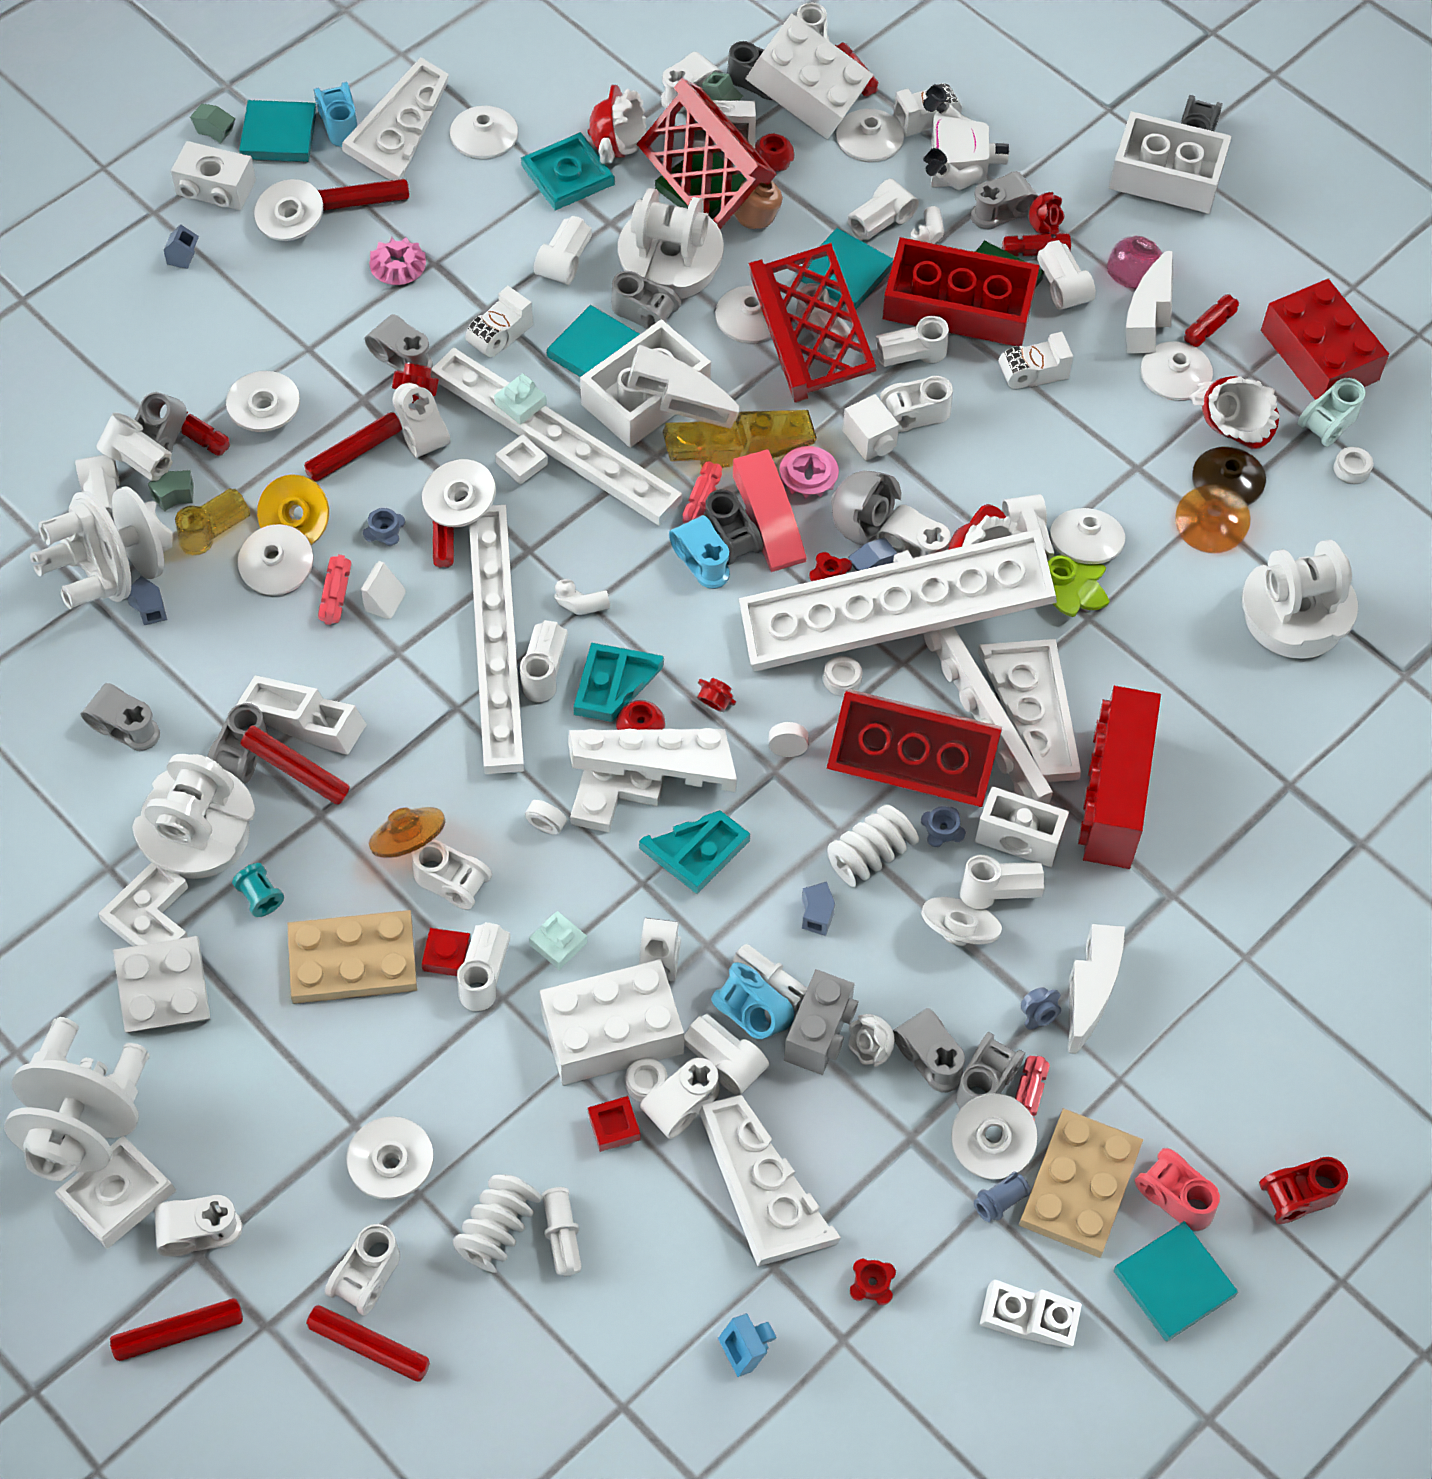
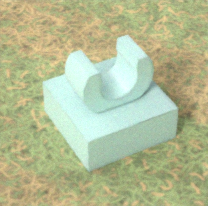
[494,373,547,425]
[529,911,587,970]

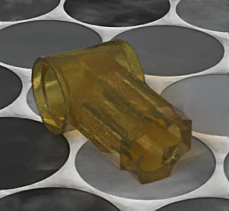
[175,488,250,555]

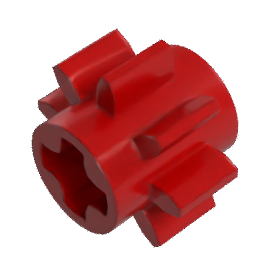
[392,363,439,403]

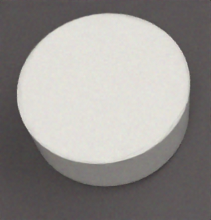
[1334,447,1373,484]
[823,656,863,696]
[769,722,808,757]
[525,800,567,834]
[625,1058,668,1102]

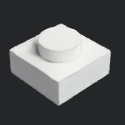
[495,434,548,485]

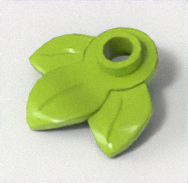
[1047,555,1110,617]

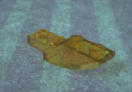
[663,410,817,468]

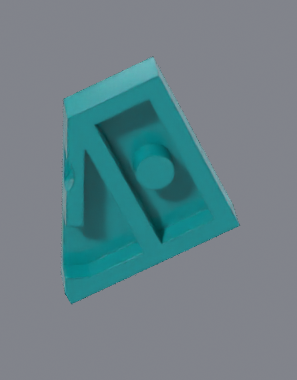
[573,642,664,722]
[639,810,750,894]

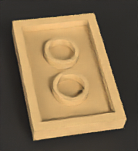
[287,910,417,1004]
[1019,1108,1144,1258]

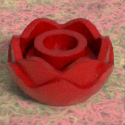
[755,133,795,172]
[1029,192,1064,234]
[616,700,666,730]

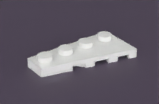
[342,57,449,180]
[978,639,1081,782]
[568,728,737,792]
[699,1095,841,1267]

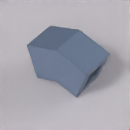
[163,224,199,269]
[848,537,898,571]
[127,576,167,625]
[802,882,835,936]

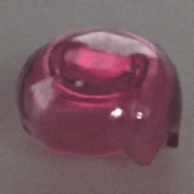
[1107,235,1163,289]

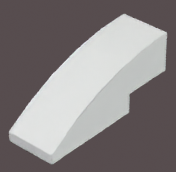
[1126,251,1173,353]
[627,345,740,429]
[236,675,367,755]
[1068,924,1125,1054]

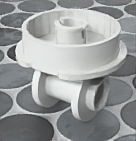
[618,188,724,299]
[1242,539,1358,659]
[132,754,255,879]

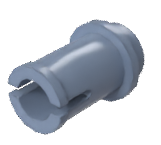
[974,1171,1031,1222]

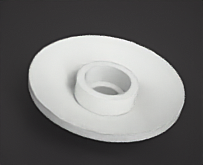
[450,106,518,159]
[836,109,904,162]
[254,179,323,241]
[715,286,772,344]
[1141,342,1213,401]
[226,371,300,432]
[422,459,496,527]
[1050,508,1125,564]
[238,524,314,596]
[921,897,1002,946]
[951,1093,1038,1179]
[346,1116,433,1200]

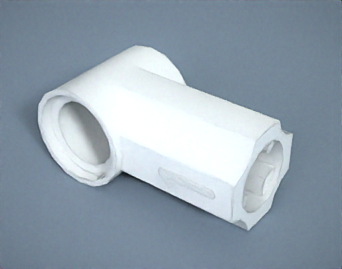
[847,178,919,241]
[534,216,592,285]
[1037,240,1096,310]
[796,283,855,356]
[876,316,949,367]
[96,412,173,481]
[75,455,120,524]
[1002,494,1054,561]
[520,620,568,702]
[960,855,1045,909]
[457,922,510,1011]
[684,1013,769,1096]

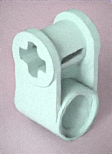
[1297,378,1366,447]

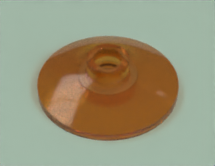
[1175,485,1251,553]
[369,807,446,858]

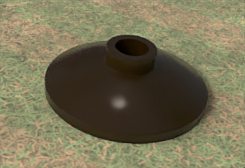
[1192,447,1266,509]

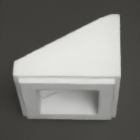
[361,561,406,619]

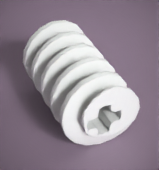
[827,805,919,887]
[453,1174,542,1273]

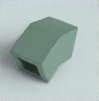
[701,72,743,101]
[190,103,235,144]
[147,470,194,512]

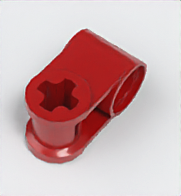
[1259,1156,1348,1224]

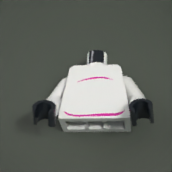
[923,84,1009,190]

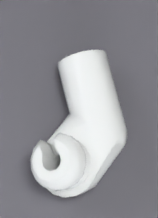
[910,206,944,244]
[554,579,610,615]

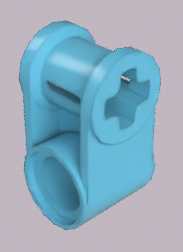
[313,81,358,147]
[669,515,730,589]
[711,962,794,1039]

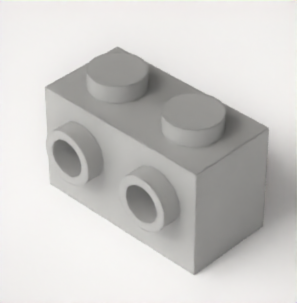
[784,969,859,1075]

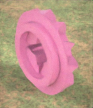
[369,237,426,285]
[780,446,839,499]

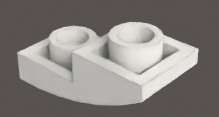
[979,1280,1082,1348]

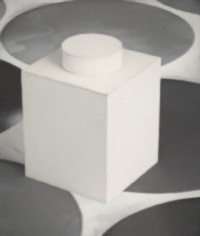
[842,394,899,461]

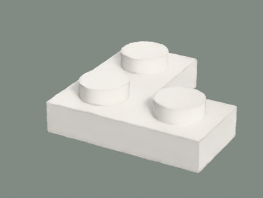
[570,770,665,832]
[98,862,188,946]

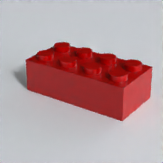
[882,237,1040,346]
[1078,685,1161,869]
[826,689,1003,807]

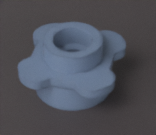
[363,508,405,546]
[921,806,966,847]
[1021,987,1062,1030]

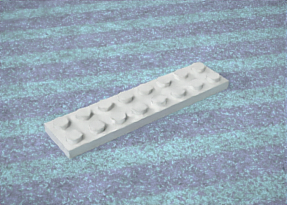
[739,529,1057,672]

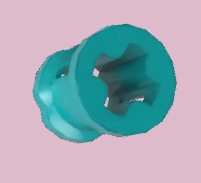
[232,863,284,917]

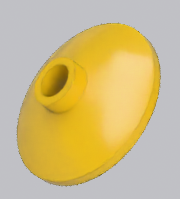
[257,474,329,545]

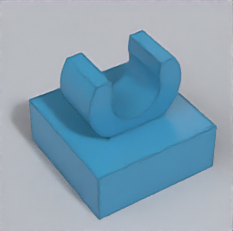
[718,1313,777,1377]

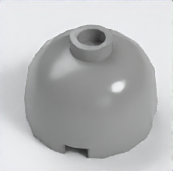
[831,470,902,546]

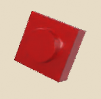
[421,928,471,976]
[587,1096,641,1152]

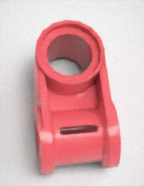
[1135,1148,1220,1231]

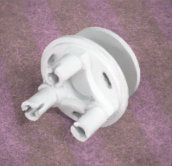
[30,487,173,609]
[4,1017,150,1181]

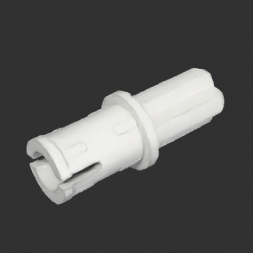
[733,944,808,1011]
[542,1187,582,1276]

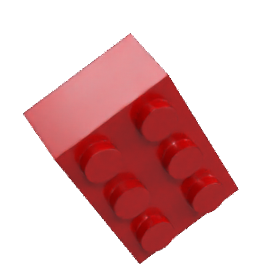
[1260,278,1390,400]

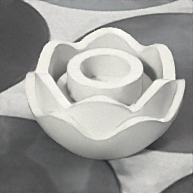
[849,1014,895,1067]

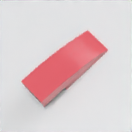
[733,449,807,572]

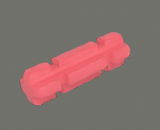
[682,461,722,524]
[318,554,352,625]
[1015,1056,1050,1121]

